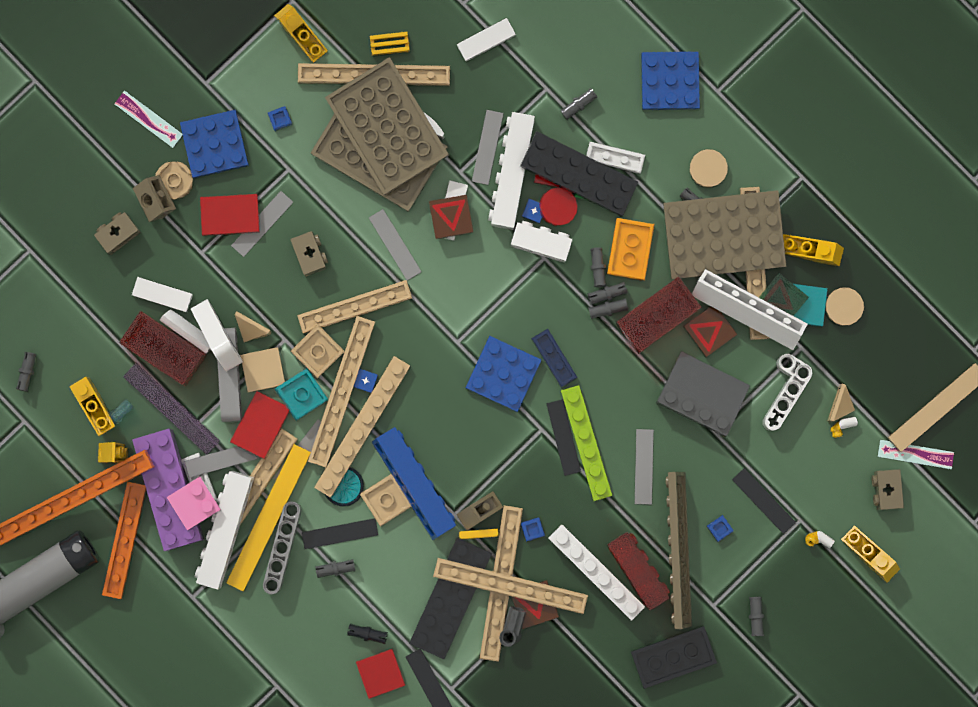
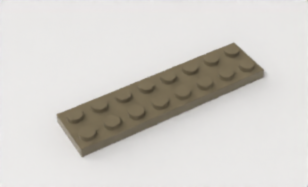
[666,472,692,629]

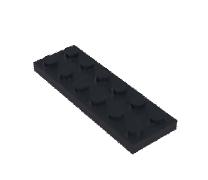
[520,131,638,217]
[409,538,492,659]

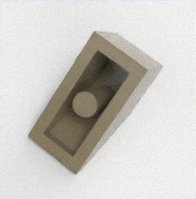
[456,491,503,531]

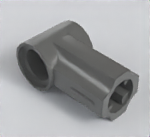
[499,606,527,647]

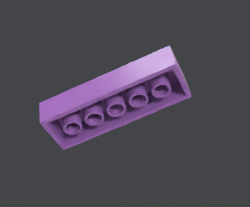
[132,429,204,551]

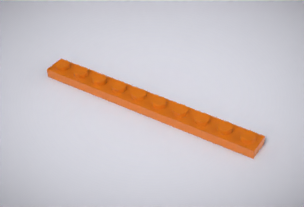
[0,450,155,546]

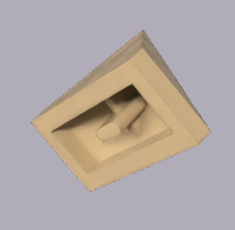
[235,312,272,342]
[827,384,855,422]

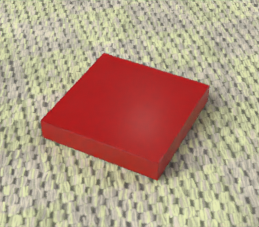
[356,648,405,699]

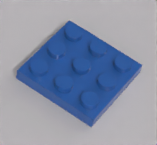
[641,52,700,110]
[180,110,249,179]
[465,336,541,412]

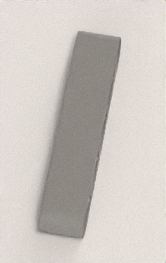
[217,327,242,422]
[263,502,302,594]

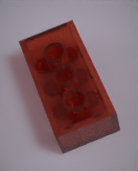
[616,277,702,354]
[119,311,207,386]
[606,532,670,611]

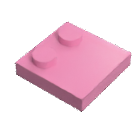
[167,477,221,531]

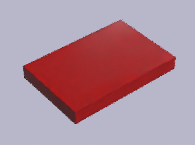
[200,194,260,236]
[230,391,290,460]

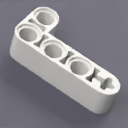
[191,299,243,372]
[763,354,812,431]

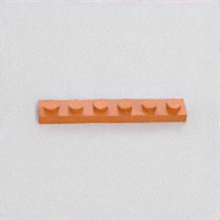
[102,482,146,599]

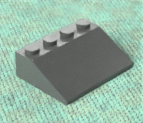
[656,351,750,437]

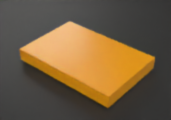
[607,218,654,281]

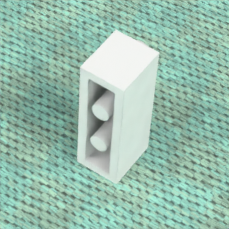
[511,221,572,263]

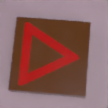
[429,195,473,239]
[683,307,737,357]
[512,580,559,629]

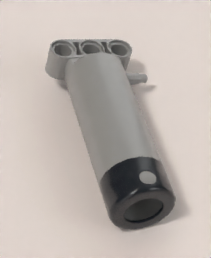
[0,530,99,638]

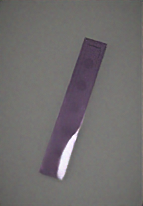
[123,363,220,455]

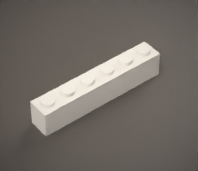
[488,112,535,230]
[691,269,807,350]
[195,471,254,590]
[548,524,645,621]

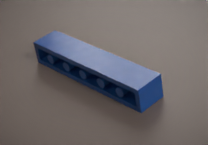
[372,427,456,540]

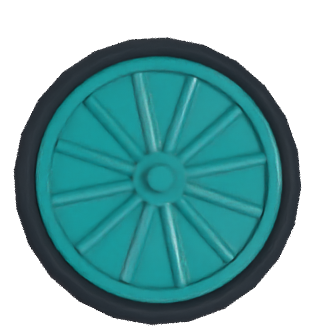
[325,467,364,507]

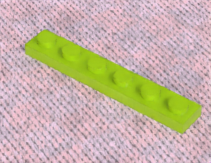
[561,385,612,501]

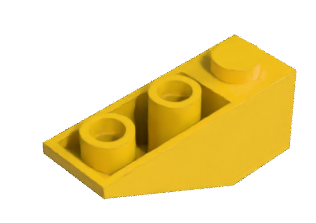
[274,4,328,63]
[783,234,844,266]
[69,377,115,436]
[98,442,128,463]
[841,526,900,583]

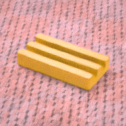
[370,32,410,56]
[459,529,498,539]

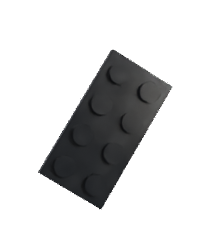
[630,626,717,689]

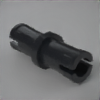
[347,623,388,644]

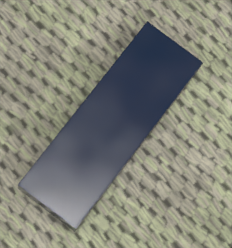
[531,329,578,388]

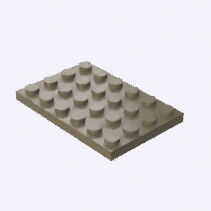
[325,57,450,196]
[311,114,448,212]
[663,190,786,279]

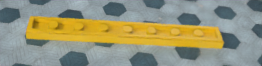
[226,444,311,591]

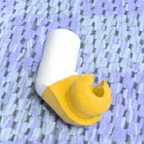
[830,417,858,438]
[805,531,835,548]

